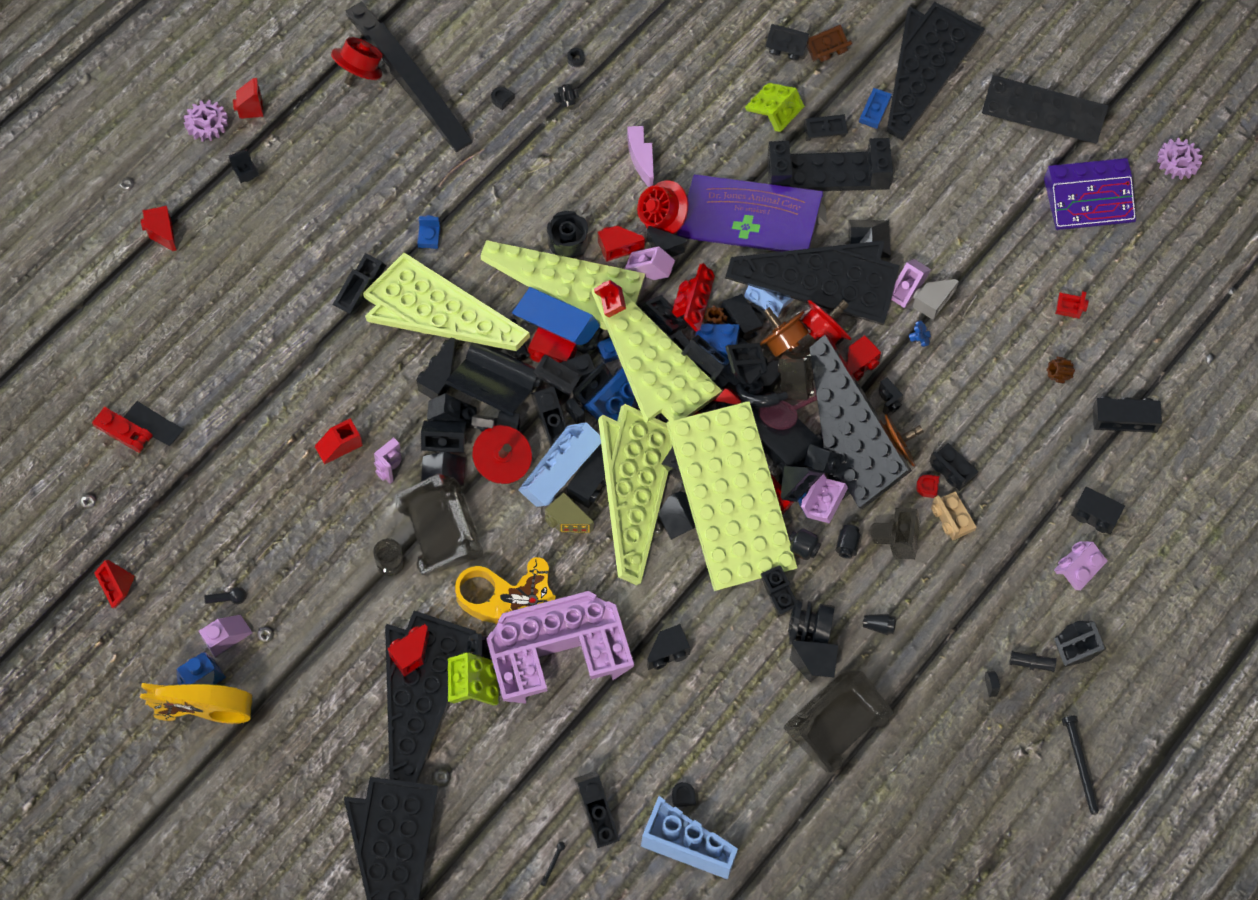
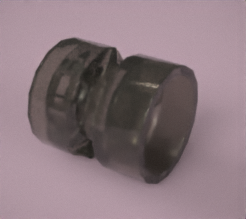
[373,538,404,576]

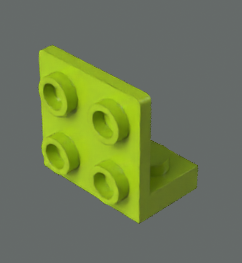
[745,83,805,132]
[448,652,499,706]

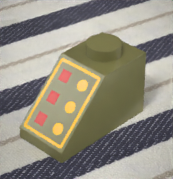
[545,493,594,533]

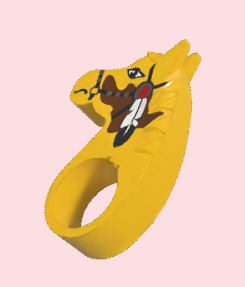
[455,557,556,624]
[140,683,252,724]

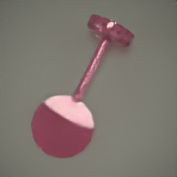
[759,389,817,430]

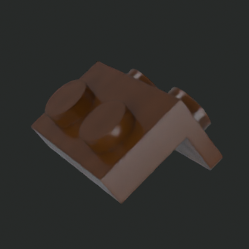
[807,25,853,62]

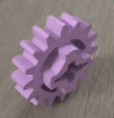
[184,100,228,142]
[1157,138,1202,180]

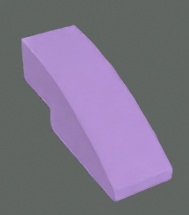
[627,126,654,187]

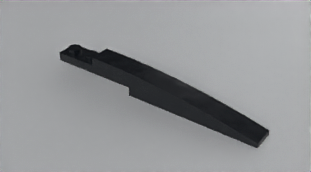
[345,1,472,152]

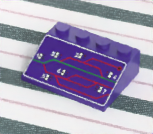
[1044,158,1136,230]

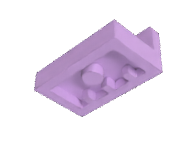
[374,438,402,484]

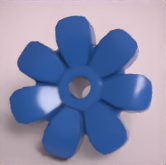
[909,321,931,347]

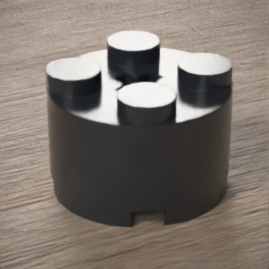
[547,211,588,258]

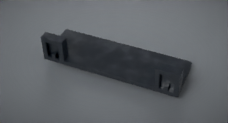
[982,75,1109,144]

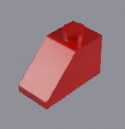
[233,78,263,119]
[140,206,176,251]
[598,226,645,262]

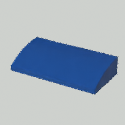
[583,367,635,421]

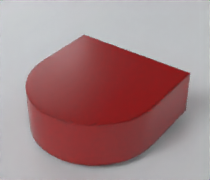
[916,475,939,498]

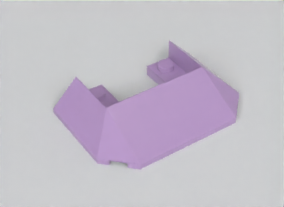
[487,591,634,703]

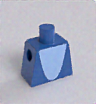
[177,652,226,685]

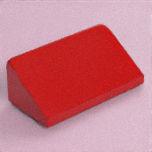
[715,387,743,405]

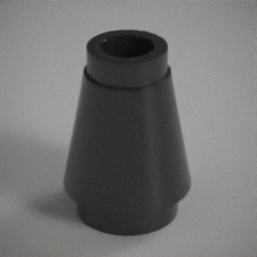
[863,614,896,636]

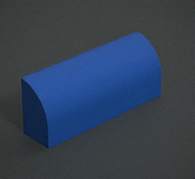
[512,287,600,345]

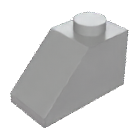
[913,279,959,320]

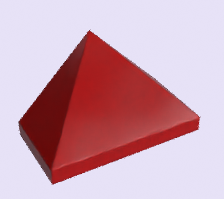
[94,560,135,609]

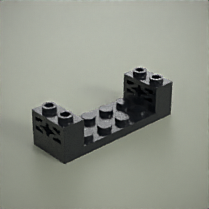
[767,138,893,191]

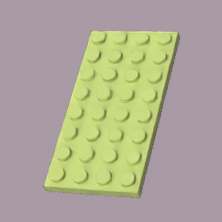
[666,402,797,591]

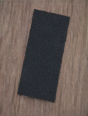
[124,401,184,446]

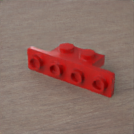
[672,263,715,332]

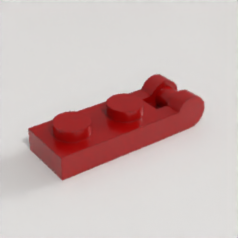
[92,406,153,453]

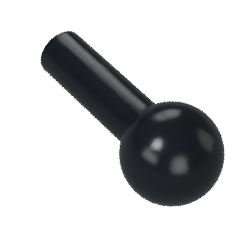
[204,587,247,604]

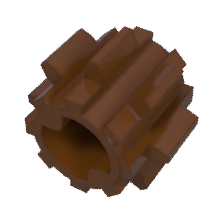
[702,305,727,324]
[1046,357,1075,384]

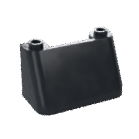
[751,391,824,480]

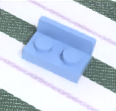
[744,285,793,318]

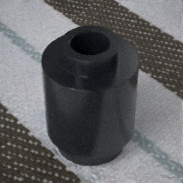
[836,524,861,559]

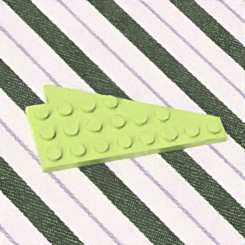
[481,240,645,330]
[363,253,530,351]
[592,277,722,423]
[598,404,673,585]

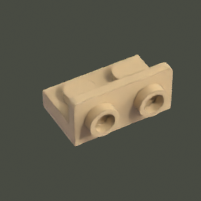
[931,491,977,540]

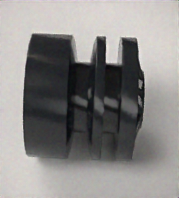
[788,599,835,645]

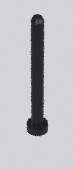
[1061,715,1099,815]

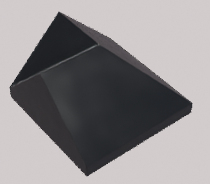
[848,220,891,258]
[789,641,838,683]

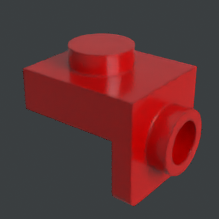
[594,280,626,318]
[1055,291,1089,319]

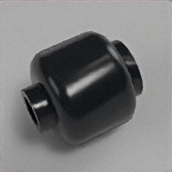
[789,528,821,560]

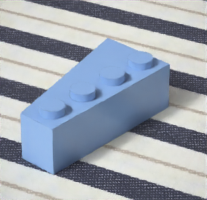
[518,422,601,507]
[641,796,738,880]

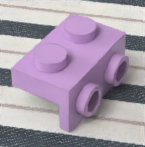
[801,474,848,523]
[1054,541,1107,590]

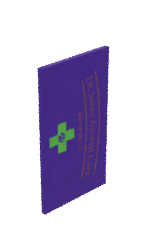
[677,174,823,252]

